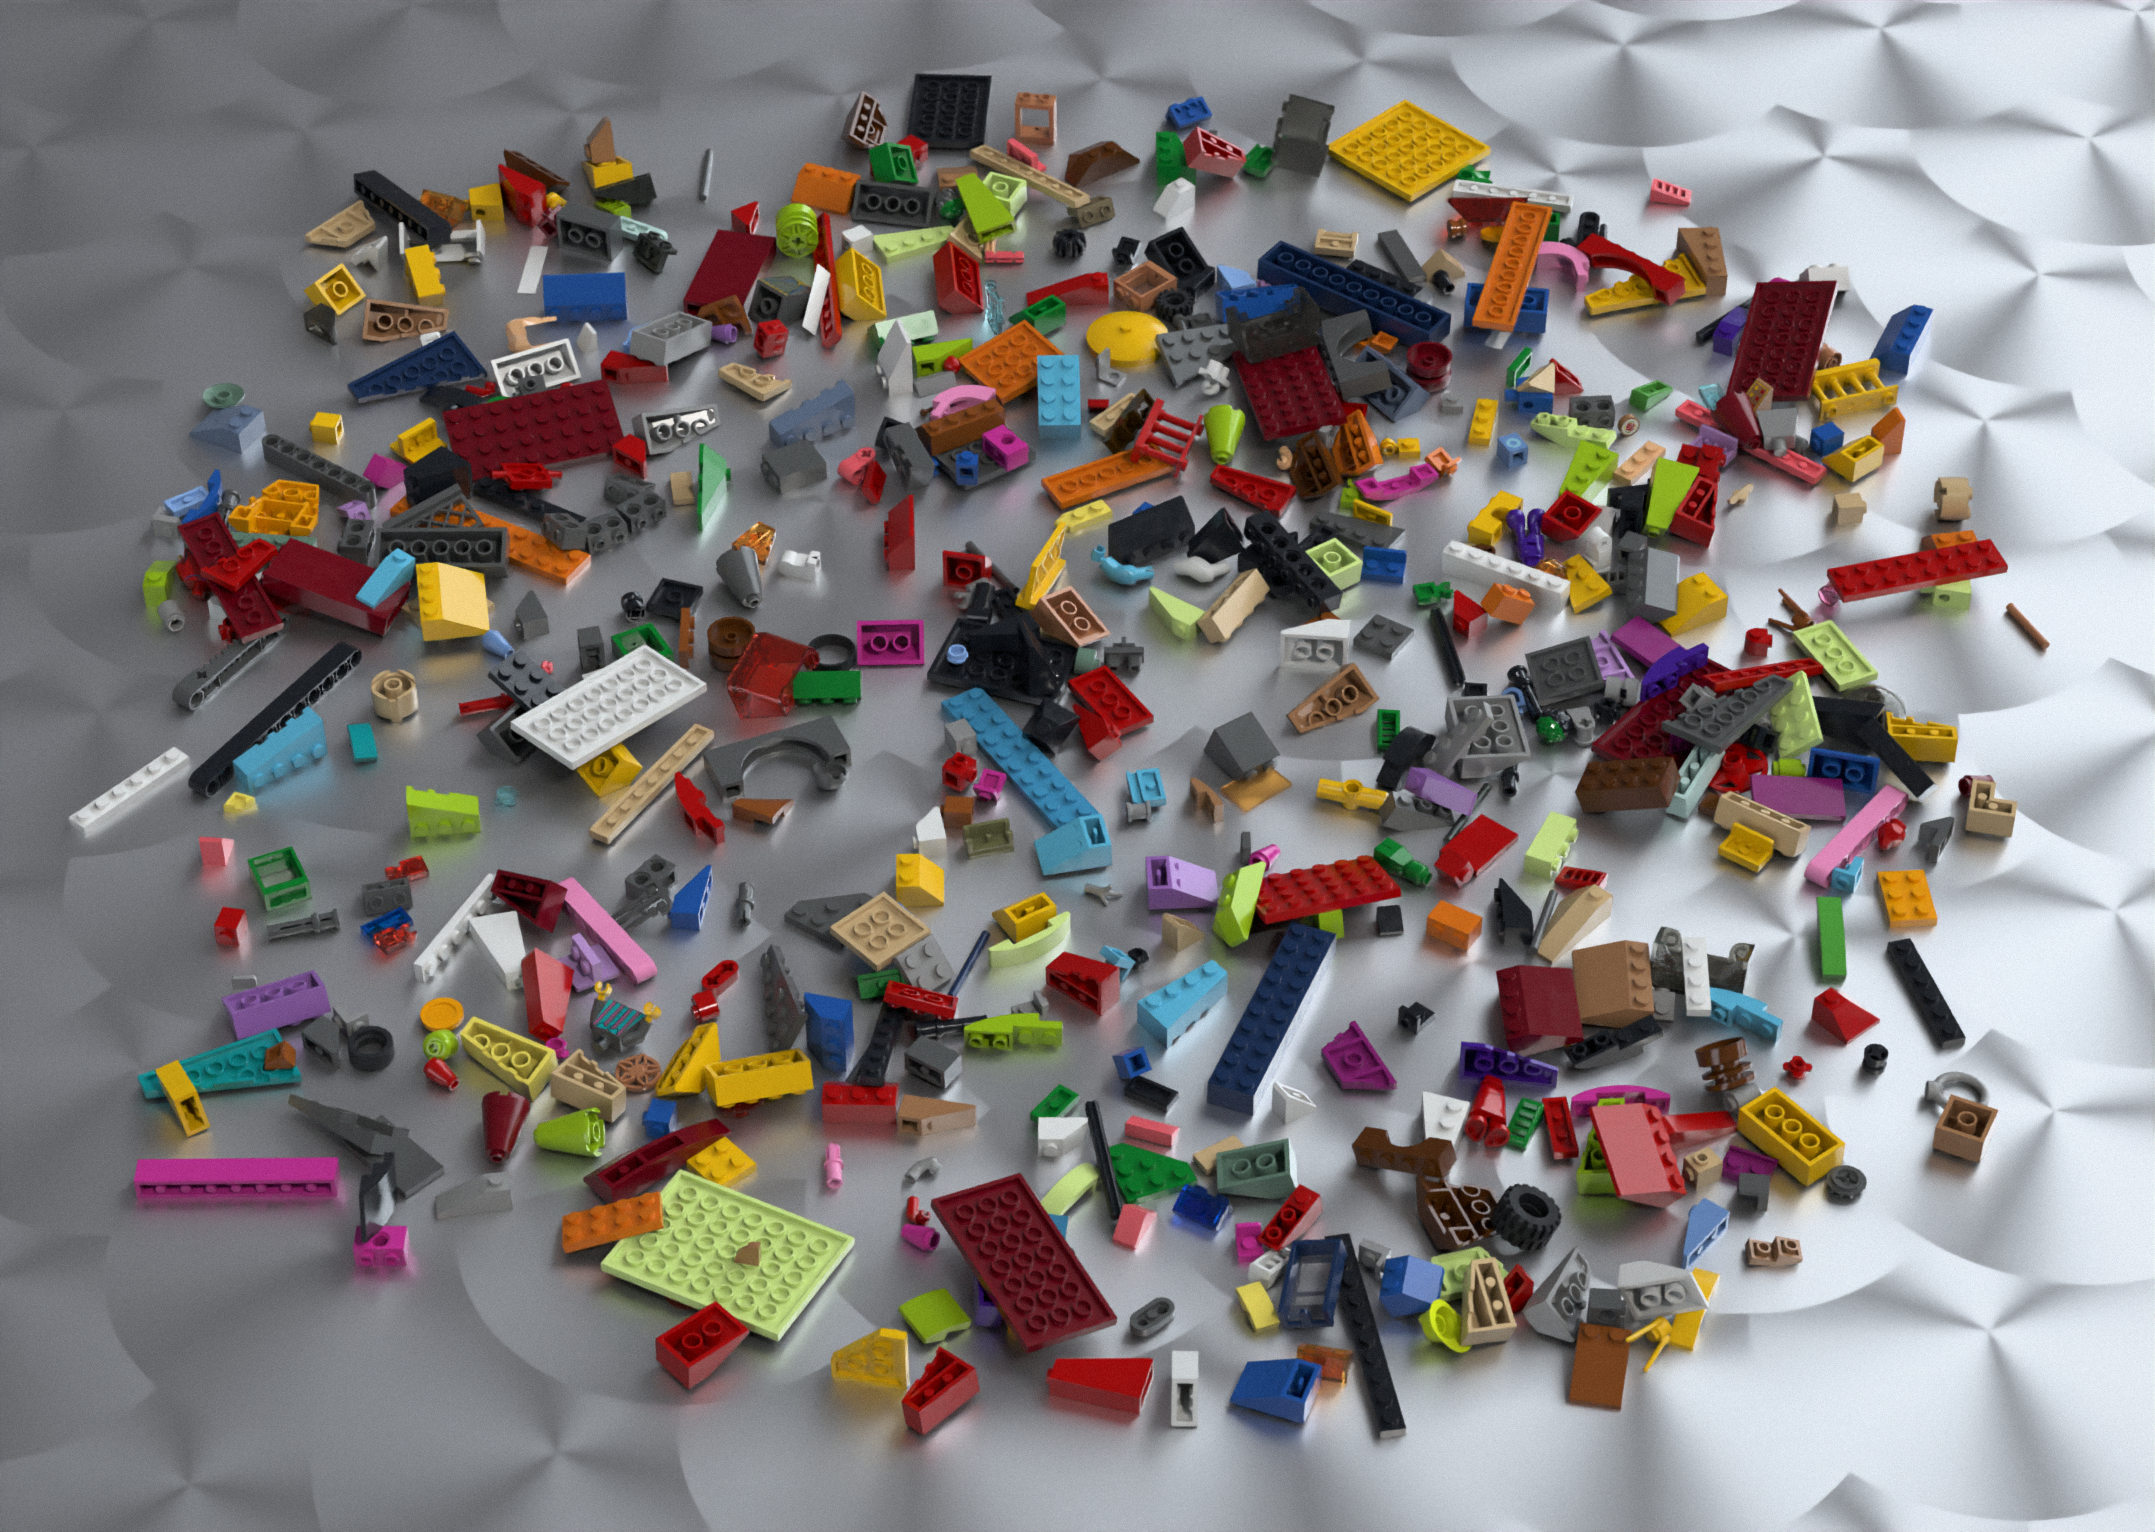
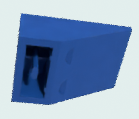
[1230,1358,1322,1424]

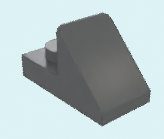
[1918,817,1955,863]

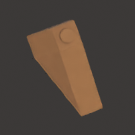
[1286,663,1380,734]

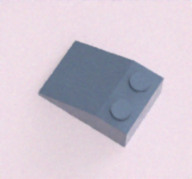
[189,405,266,454]

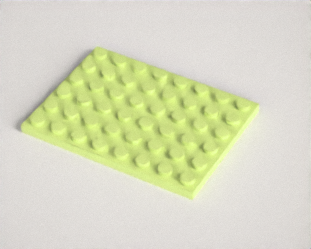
[601,1169,854,1342]

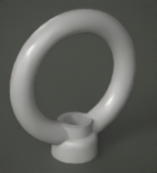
[1924,1072,1990,1109]

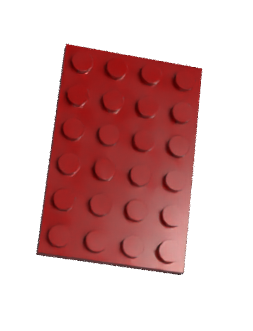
[1255,855,1401,924]

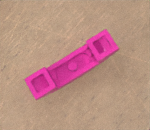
[1355,463,1439,500]
[1570,1085,1670,1118]

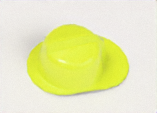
[1418,1299,1472,1353]

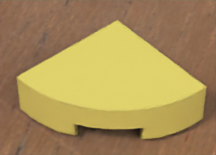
[223,791,256,813]

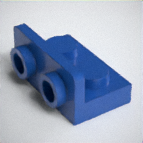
[1165,96,1213,130]
[1360,546,1407,584]

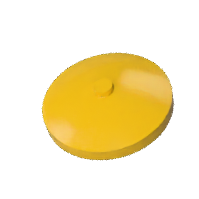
[1086,311,1168,368]

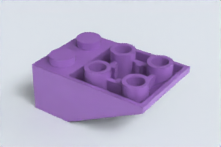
[1145,856,1218,910]

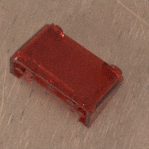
[727,632,820,719]

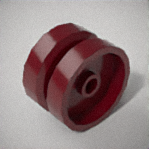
[1406,341,1453,393]

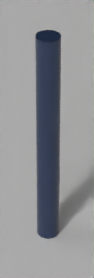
[947,931,990,997]

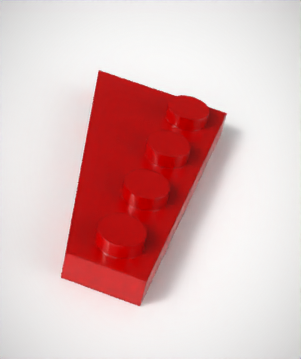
[1210,464,1296,518]

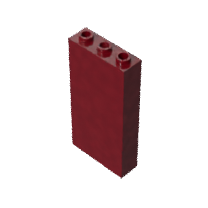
[683,229,777,317]
[260,538,412,636]

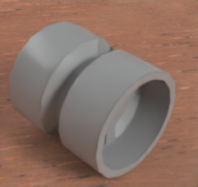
[1605,676,1638,707]

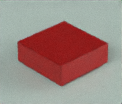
[1088,399,1109,411]

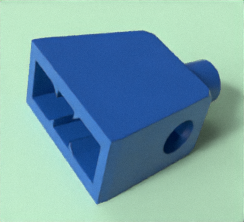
[1504,376,1553,414]

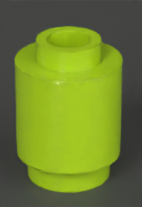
[1771,759,1806,777]

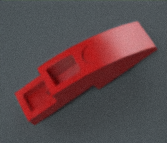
[675,771,725,845]

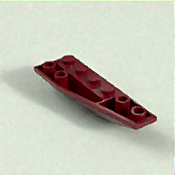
[583,1118,732,1204]

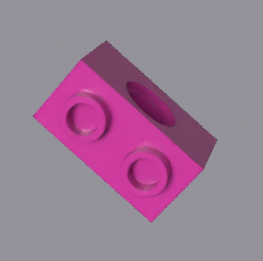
[982,425,1029,472]
[353,1226,410,1266]

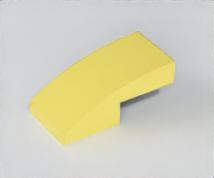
[1235,1281,1280,1333]

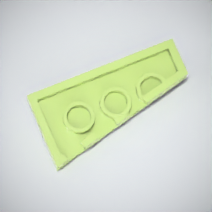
[873,225,954,264]

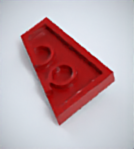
[200,538,278,593]

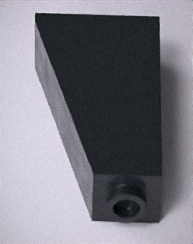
[1812,696,1885,751]

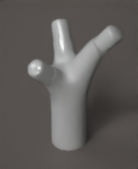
[1084,883,1123,905]

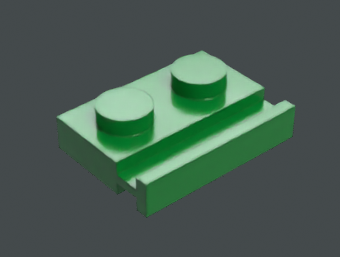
[1240,144,1282,178]

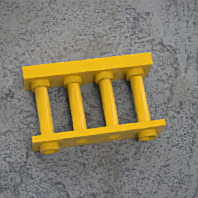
[1811,358,1899,420]

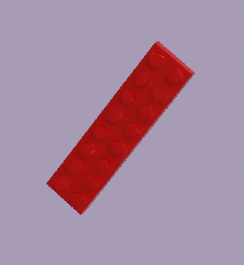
[1827,539,2008,603]

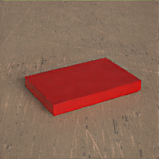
[1439,814,1519,877]

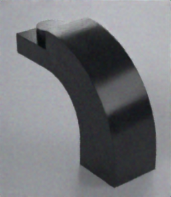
[1376,726,1437,791]

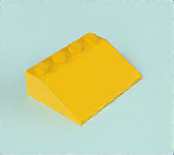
[416,562,490,641]

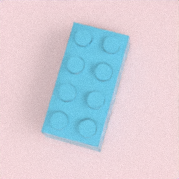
[1037,355,1081,439]

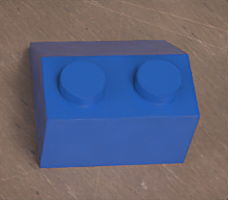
[1379,1255,1445,1318]

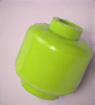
[422,1029,459,1061]

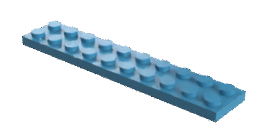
[941,687,1100,830]

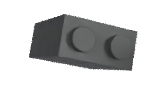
[760,439,827,494]

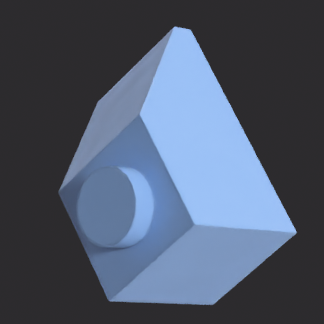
[1217,265,1257,291]

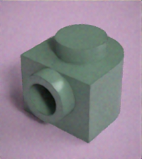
[1074,647,1100,675]

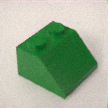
[869,142,919,186]

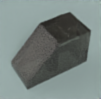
[303,303,338,346]

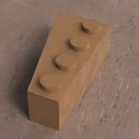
[1676,227,1728,296]

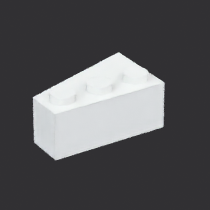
[1421,1091,1470,1175]

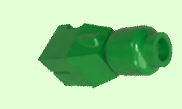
[1373,837,1432,885]

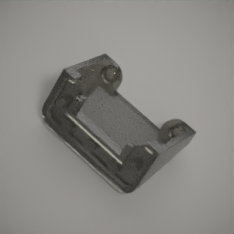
[1650,926,1755,996]

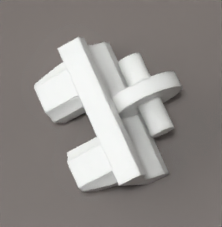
[1198,359,1230,396]

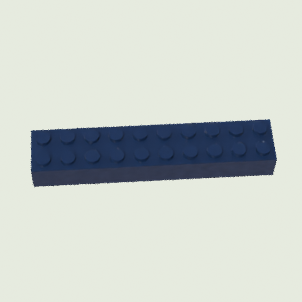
[1257,240,1451,347]
[1207,922,1336,1116]

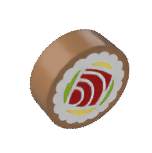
[1617,414,1640,436]

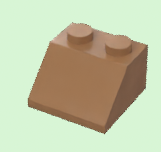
[584,117,616,163]

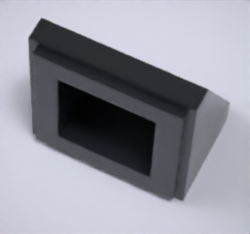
[1376,905,1404,936]

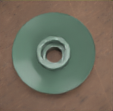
[202,383,244,408]

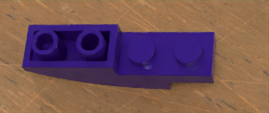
[1640,643,1709,702]

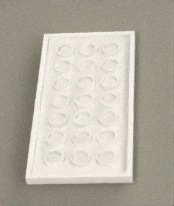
[510,644,707,770]

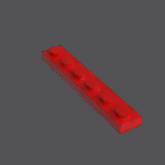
[1701,658,1824,693]

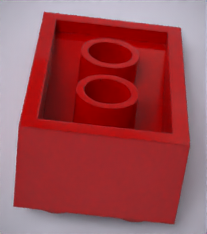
[498,164,547,228]
[655,1301,749,1389]

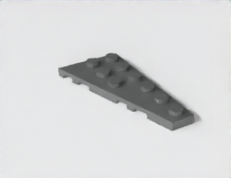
[1154,316,1276,389]
[1661,674,1793,755]
[760,945,809,1053]

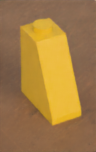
[155,1060,211,1137]

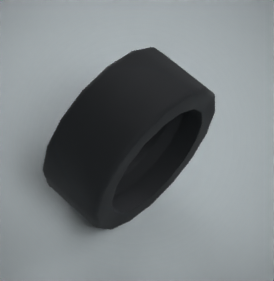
[347,1026,395,1071]

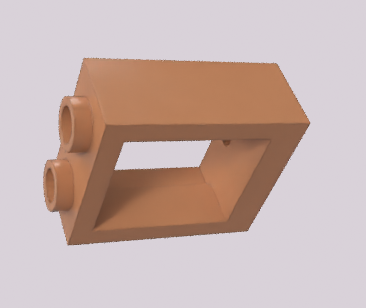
[1015,92,1057,145]
[1113,260,1177,313]

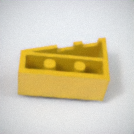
[404,244,446,307]

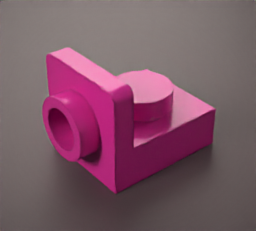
[1235,1222,1264,1263]

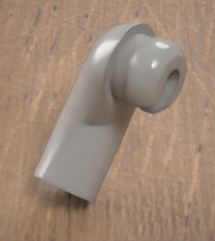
[905,1156,942,1183]

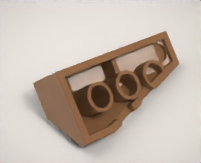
[362,298,449,342]

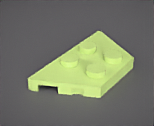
[1431,1246,1509,1302]

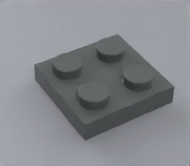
[1353,614,1414,661]

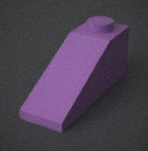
[1404,767,1478,816]

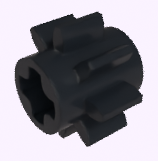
[1593,697,1621,725]

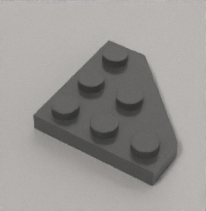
[784,893,874,950]

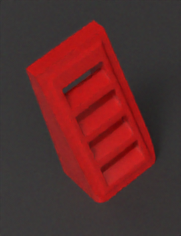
[1554,866,1608,891]

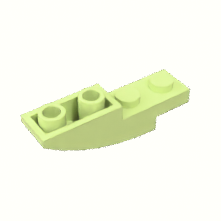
[1530,412,1616,450]

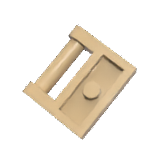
[1314,229,1359,258]

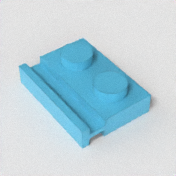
[1126,768,1166,807]

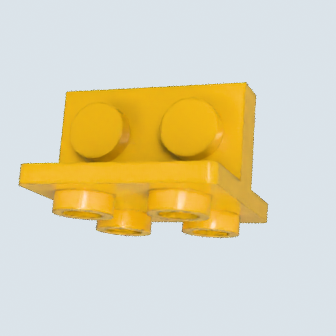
[390,417,448,464]

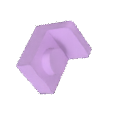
[336,499,372,520]

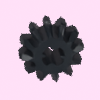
[1053,228,1087,259]

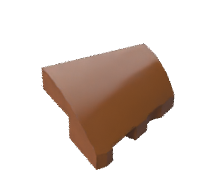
[697,294,752,335]
[732,798,794,825]

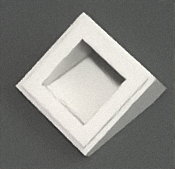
[576,322,598,354]

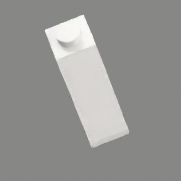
[1171,1351,1198,1426]

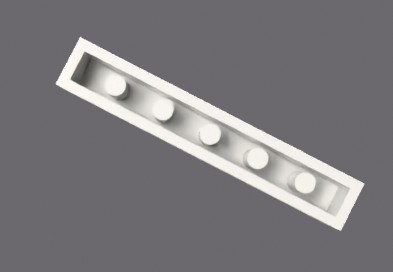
[1441,540,1571,614]

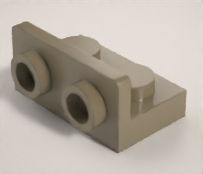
[1066,195,1115,228]

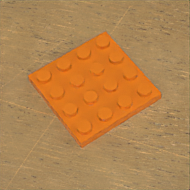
[958,320,1065,405]

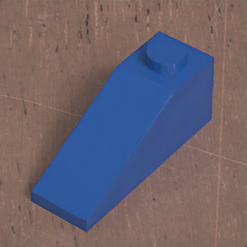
[667,865,713,931]

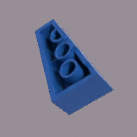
[1215,283,1300,323]

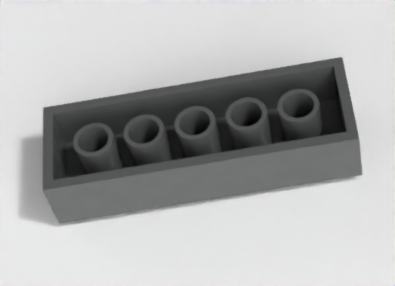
[374,527,510,578]

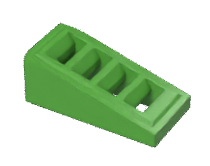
[1629,380,1673,411]

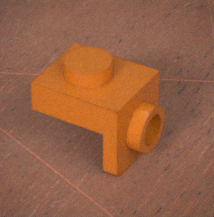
[1424,446,1462,478]

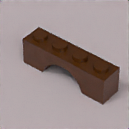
[1352,1127,1457,1179]

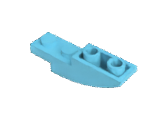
[1709,987,1783,1043]

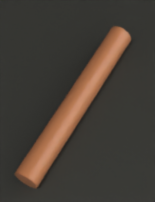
[2006,603,2050,649]

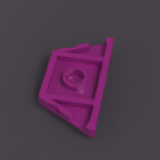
[1321,1020,1397,1090]

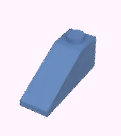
[1681,1198,1730,1270]

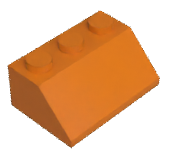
[791,163,861,216]

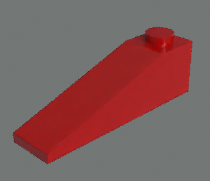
[1026,272,1109,307]
[1661,1111,1738,1153]

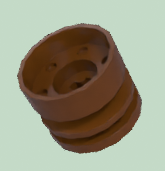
[1695,1037,1755,1092]

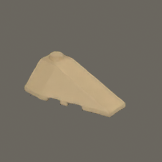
[1535,884,1613,964]

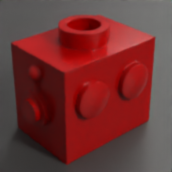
[753,319,789,358]

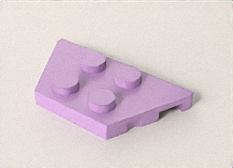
[1591,630,1638,690]

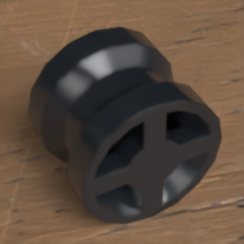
[1862,1044,1889,1075]

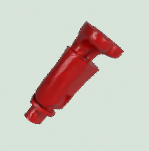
[1464,1075,1510,1148]

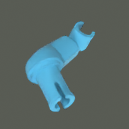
[1091,545,1154,585]

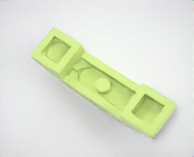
[988,911,1070,968]
[1040,1162,1102,1216]

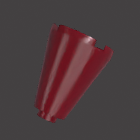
[1710,391,1763,450]
[481,1091,531,1163]

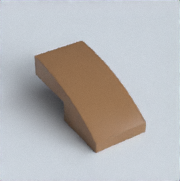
[1190,778,1223,823]

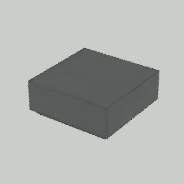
[1240,832,1251,865]

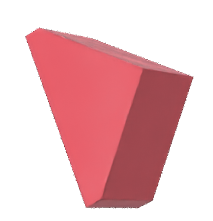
[199,837,234,866]
[1112,1204,1157,1250]

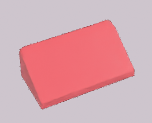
[1125,1116,1180,1147]

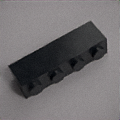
[1856,717,1938,802]

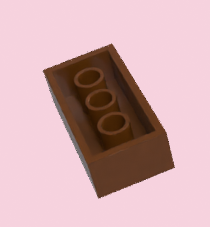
[1575,757,1681,813]

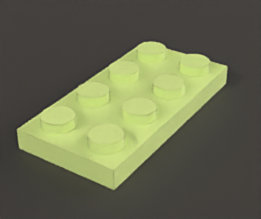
[1792,620,1878,692]
[1769,670,1824,759]

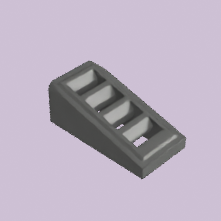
[1598,569,1628,594]

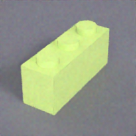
[1524,811,1579,880]

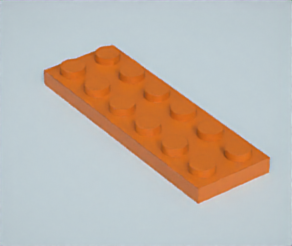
[1041,444,1174,510]

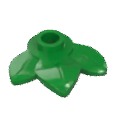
[1456,164,1493,184]

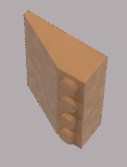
[1572,940,1654,1028]

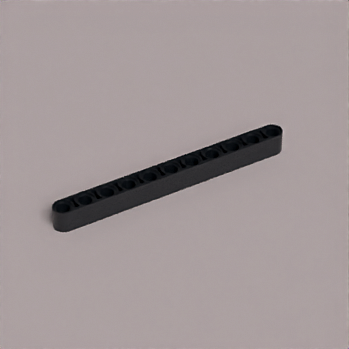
[188,641,363,797]

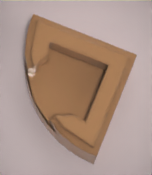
[734,1242,761,1266]

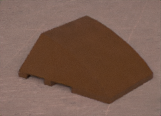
[1416,1174,1499,1249]

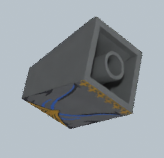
[748,275,811,328]

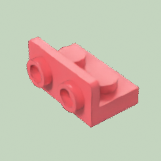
[1007,138,1046,172]

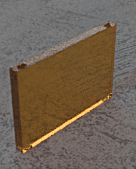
[1220,769,1292,812]

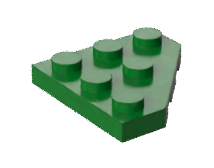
[1109,1143,1198,1205]

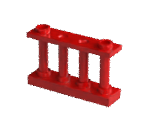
[1129,398,1204,478]

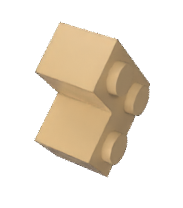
[1965,779,2017,837]

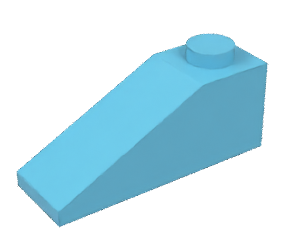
[356,548,415,609]

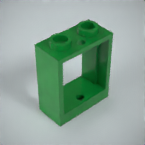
[611,623,674,663]
[247,846,312,912]

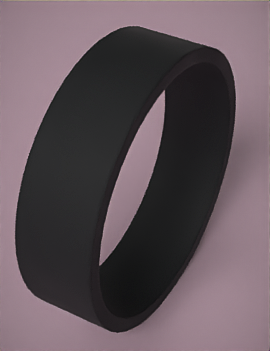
[806,634,856,671]

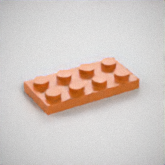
[562,1191,664,1253]

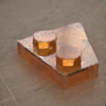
[732,521,776,566]

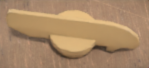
[1727,483,1754,504]

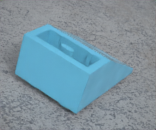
[1034,814,1112,876]

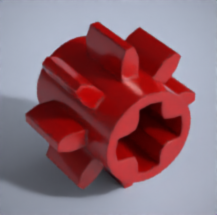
[218,617,239,644]

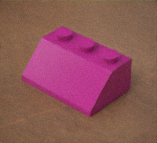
[857,620,924,666]

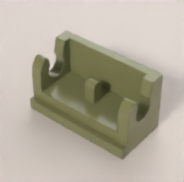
[963,818,1014,860]

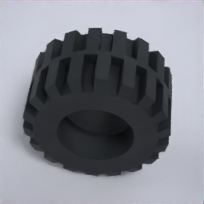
[1491,1184,1562,1251]

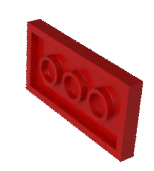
[1068,665,1154,736]

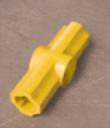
[1316,778,1388,810]

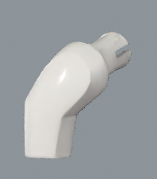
[1174,556,1230,582]

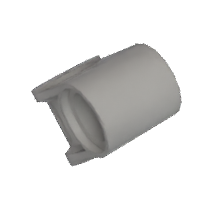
[1564,706,1595,747]

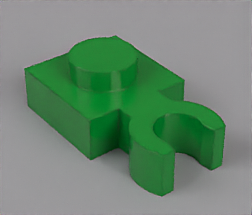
[1412,582,1454,606]

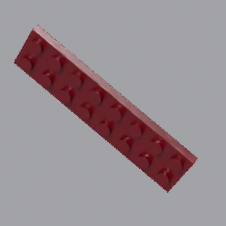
[177,512,284,644]

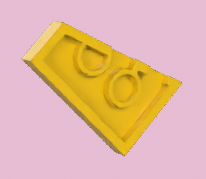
[1560,553,1612,615]

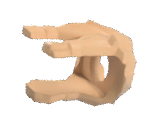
[505,316,557,354]

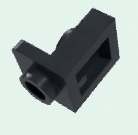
[1398,1002,1435,1035]

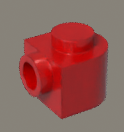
[1744,628,1772,657]
[690,989,720,1023]

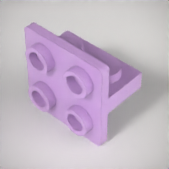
[558,933,619,992]

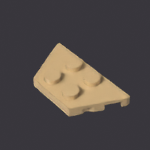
[305,200,375,248]

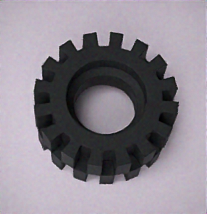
[1156,288,1193,323]

